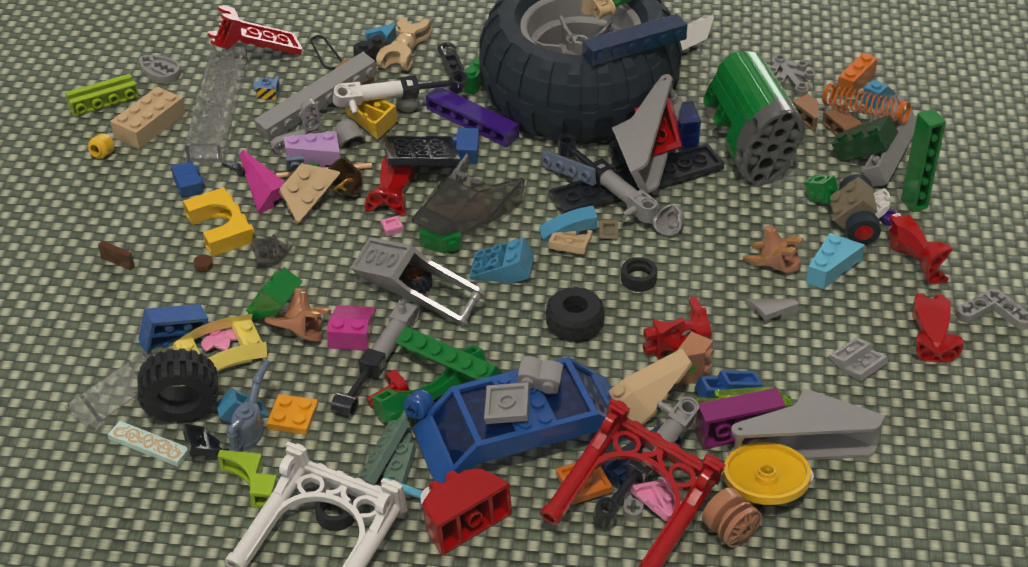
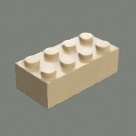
[110,87,186,149]

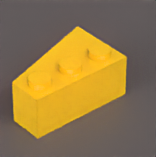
[346,99,398,140]

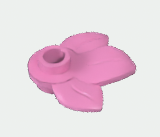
[201,328,237,352]

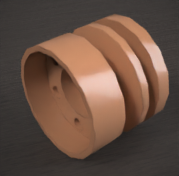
[702,488,762,548]

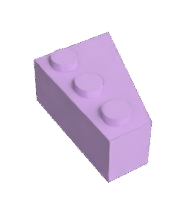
[284,131,341,168]

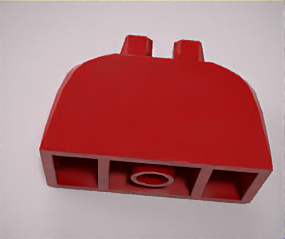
[422,468,512,555]

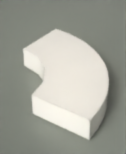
[874,188,891,218]

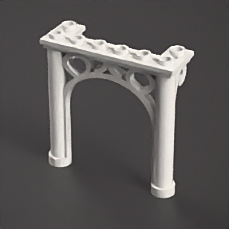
[224,442,407,567]

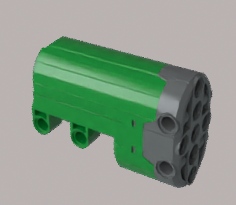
[703,50,805,186]

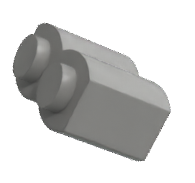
[517,356,563,394]

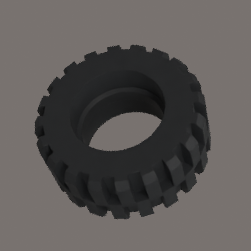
[137,348,219,423]

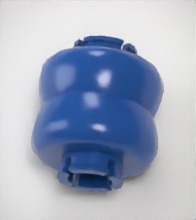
[404,390,434,420]

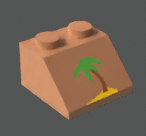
[673,332,714,386]

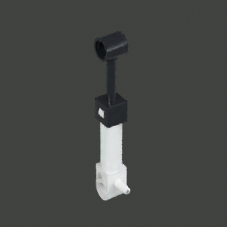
[333,70,468,114]

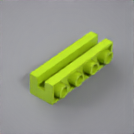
[65,74,139,117]

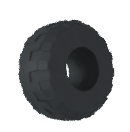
[546,287,605,342]

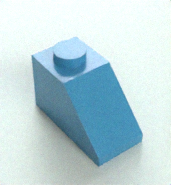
[862,80,895,109]
[216,388,267,423]

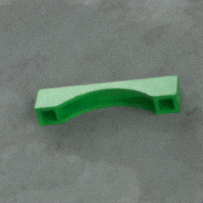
[395,326,503,381]
[371,345,487,424]

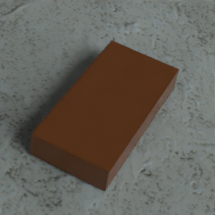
[98,241,135,270]

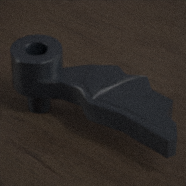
[222,161,245,176]

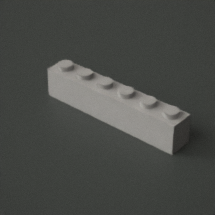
[863,109,916,187]

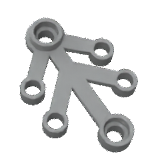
[769,54,815,97]

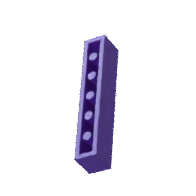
[426,87,519,148]

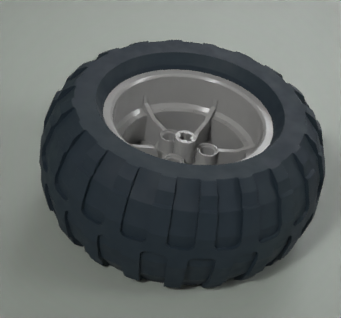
[479,0,682,143]

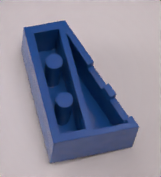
[138,304,209,354]

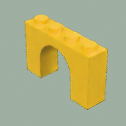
[183,187,255,257]

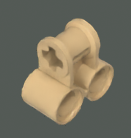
[581,0,616,19]

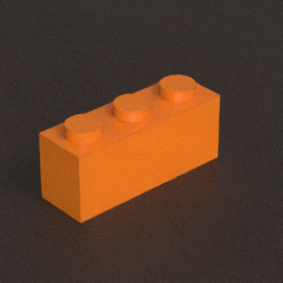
[836,53,878,98]

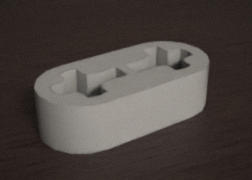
[623,483,644,522]

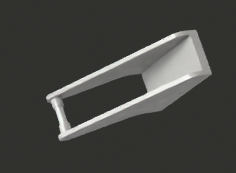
[612,74,683,194]
[350,237,486,327]
[728,388,885,460]

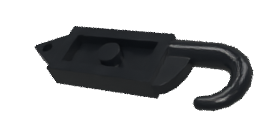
[438,42,465,78]

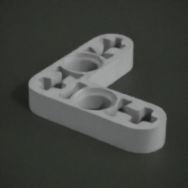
[271,99,321,154]
[956,289,1028,330]

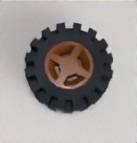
[399,263,432,295]

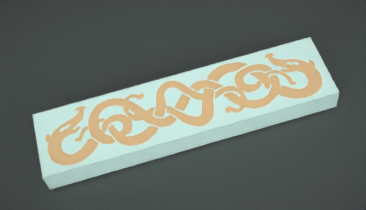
[107,421,189,467]

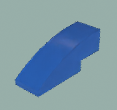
[695,370,763,402]

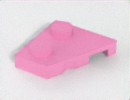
[630,479,682,521]

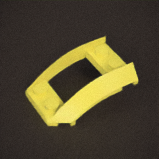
[173,314,267,372]

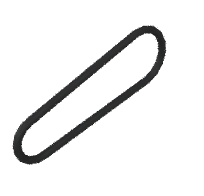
[310,35,342,69]

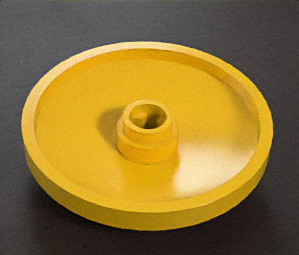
[723,442,811,505]

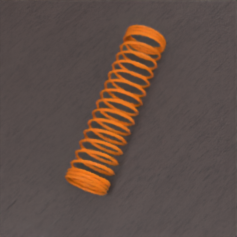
[822,83,911,124]

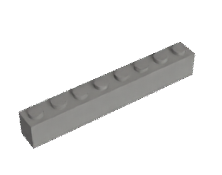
[254,52,378,142]

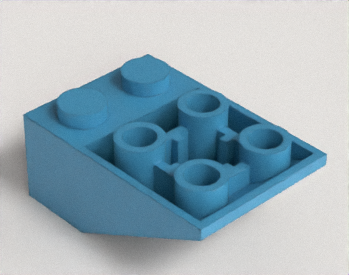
[469,237,534,283]

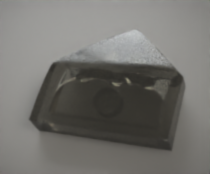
[251,234,293,268]

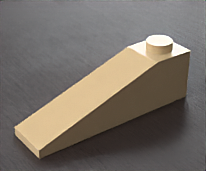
[609,349,693,425]

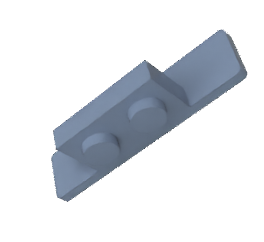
[541,150,596,186]

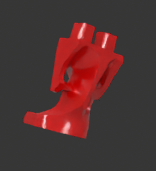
[642,296,712,360]

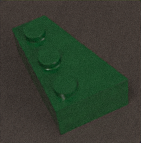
[832,115,898,161]

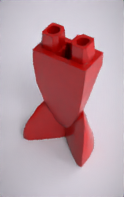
[365,157,415,216]
[888,212,953,284]
[912,293,964,363]

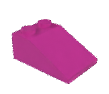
[327,305,376,351]

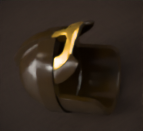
[328,157,363,197]

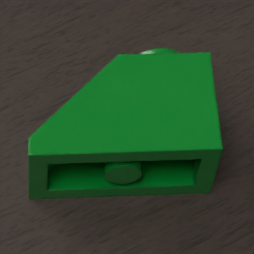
[419,222,462,254]

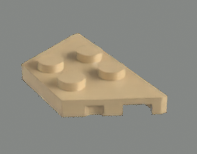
[279,163,340,225]

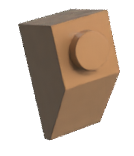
[792,94,819,132]

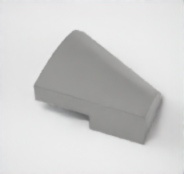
[745,298,799,321]

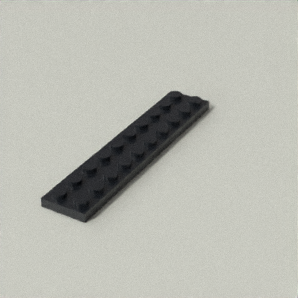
[549,143,725,214]

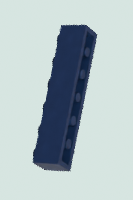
[582,14,688,66]

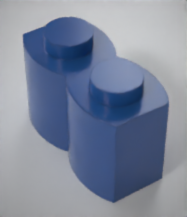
[171,161,205,197]

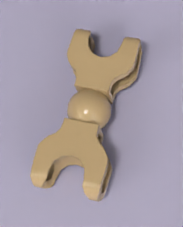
[376,17,433,71]

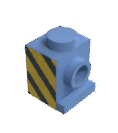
[254,76,281,100]

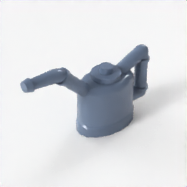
[227,359,270,452]

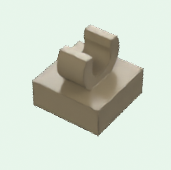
[599,219,618,239]

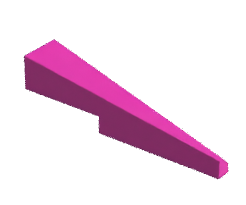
[239,150,285,214]

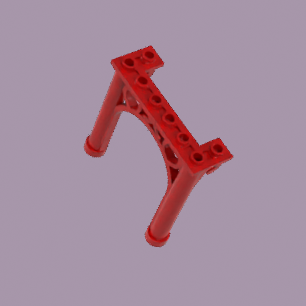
[539,398,726,567]

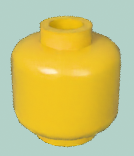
[88,133,115,159]

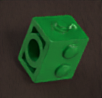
[804,174,839,204]

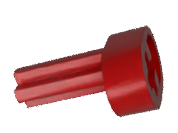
[366,369,409,408]

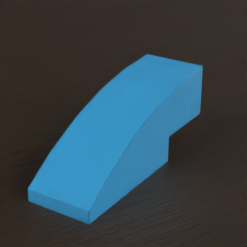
[539,206,598,241]

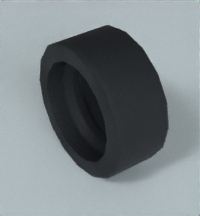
[621,257,657,292]
[314,489,355,531]

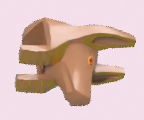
[743,226,804,272]
[265,288,331,341]

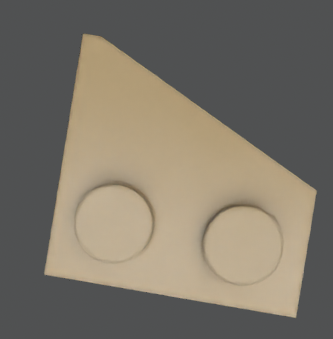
[548,230,593,255]

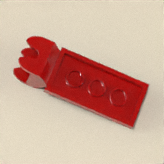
[207,6,303,55]

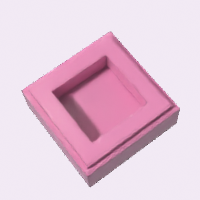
[380,216,404,236]

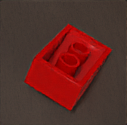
[635,98,682,158]

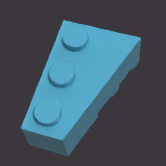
[806,233,865,289]

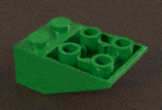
[246,267,303,320]

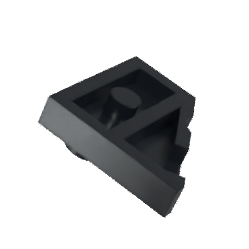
[182,424,230,458]

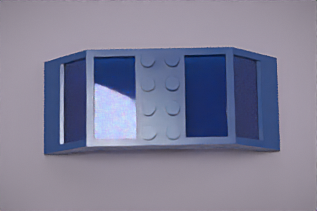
[412,357,629,484]

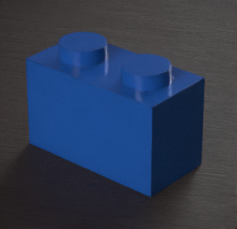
[454,128,479,164]

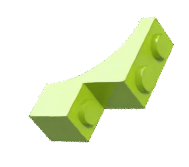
[218,450,278,508]

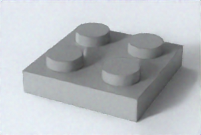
[484,382,530,424]

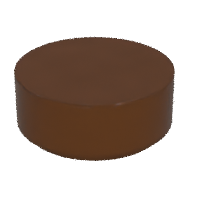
[193,254,213,272]

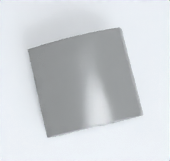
[829,337,888,381]

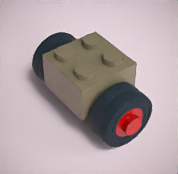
[830,174,881,245]

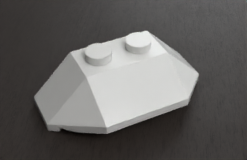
[680,15,714,53]

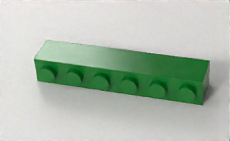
[901,109,946,213]

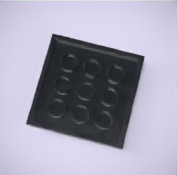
[382,135,460,168]

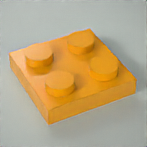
[266,394,318,435]

